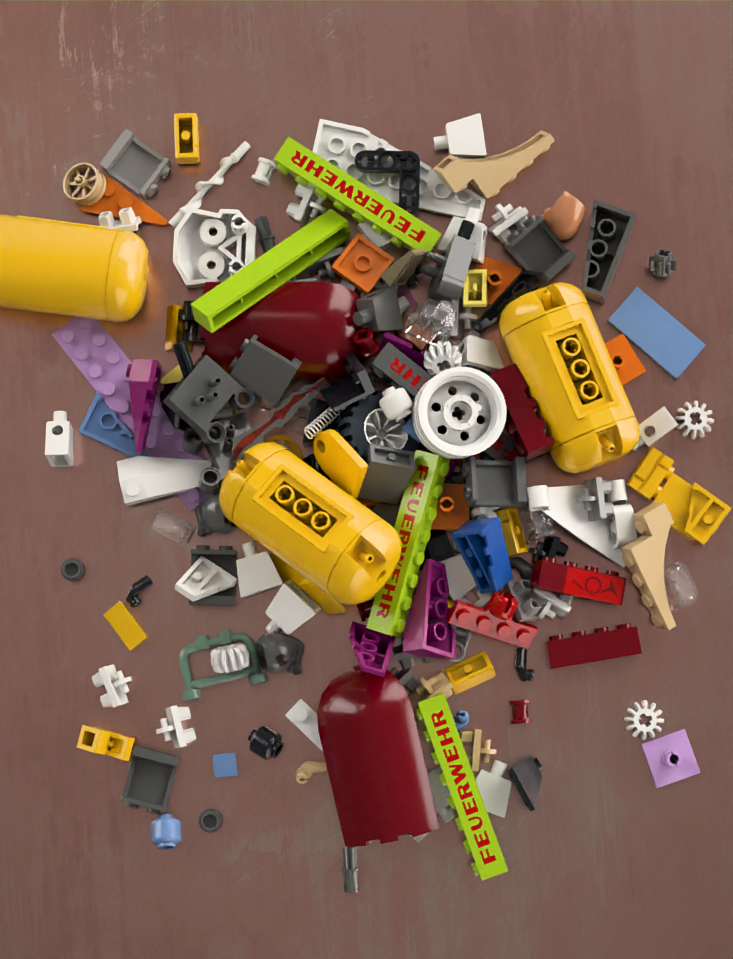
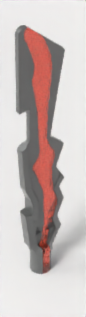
[232,377,328,463]

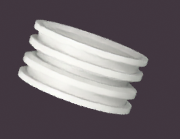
[412,367,506,459]

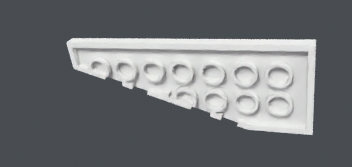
[312,119,486,223]

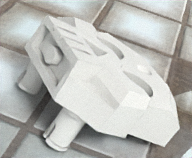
[173,208,257,288]

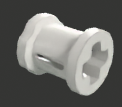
[251,157,276,186]

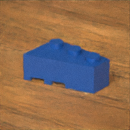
[451,517,513,594]

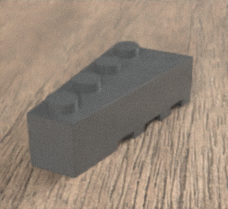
[582,200,636,304]

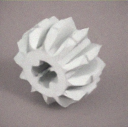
[423,341,462,376]
[674,400,714,440]
[210,643,250,673]
[624,700,664,740]

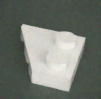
[174,555,237,601]

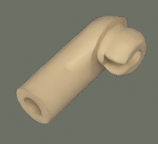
[295,761,327,784]

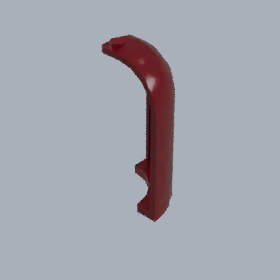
[201,282,377,379]
[317,664,440,847]

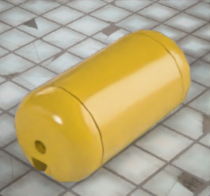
[0,214,149,322]
[499,282,640,473]
[219,442,401,605]

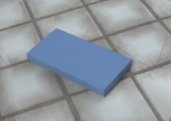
[607,287,706,380]

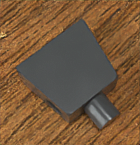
[353,286,404,332]

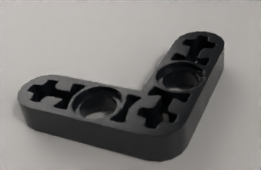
[355,150,420,216]

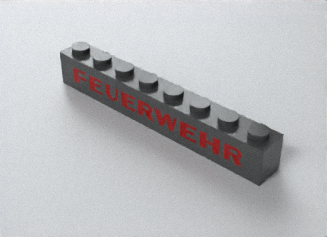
[367,342,530,465]

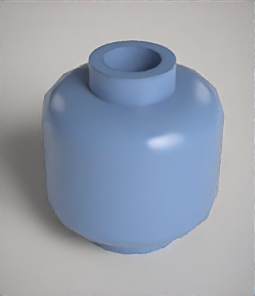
[151,814,181,850]

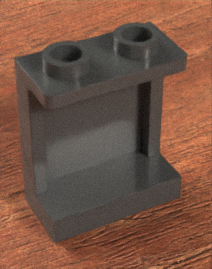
[503,215,576,286]
[229,334,302,406]
[357,444,415,505]
[462,456,528,508]
[189,545,238,606]
[120,745,181,815]

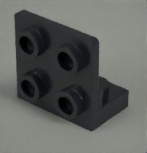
[320,352,375,412]

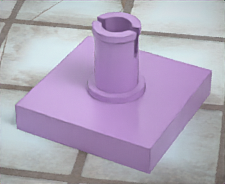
[641,729,701,788]

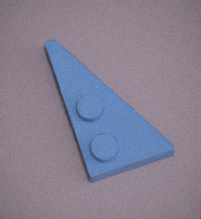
[78,392,148,457]

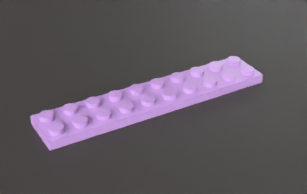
[52,317,221,512]

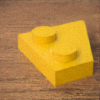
[685,482,731,546]

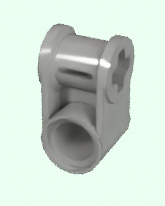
[446,624,473,663]

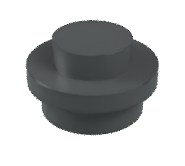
[61,558,84,581]
[199,809,222,833]

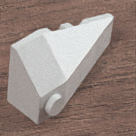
[117,456,216,506]

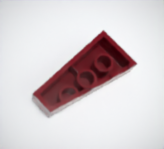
[489,363,555,461]

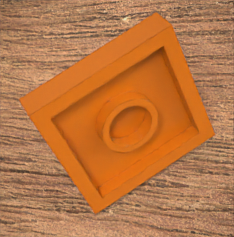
[331,233,395,295]
[474,256,522,306]
[605,333,646,386]
[431,483,469,530]

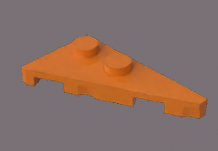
[80,175,169,226]

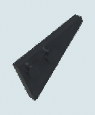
[472,270,549,333]

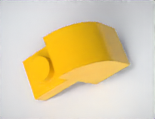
[77,725,134,761]

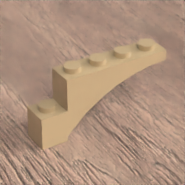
[433,131,555,199]
[620,502,676,630]

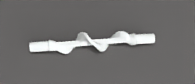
[168,141,251,228]

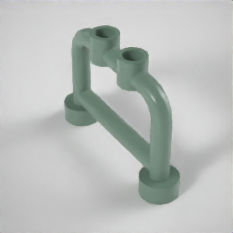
[179,629,268,702]

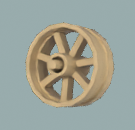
[63,162,106,206]

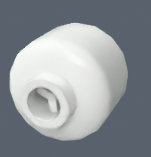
[379,386,413,422]

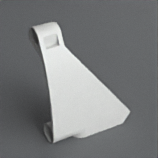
[527,479,637,568]

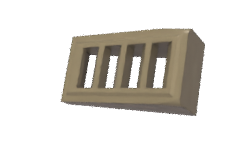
[381,248,428,287]

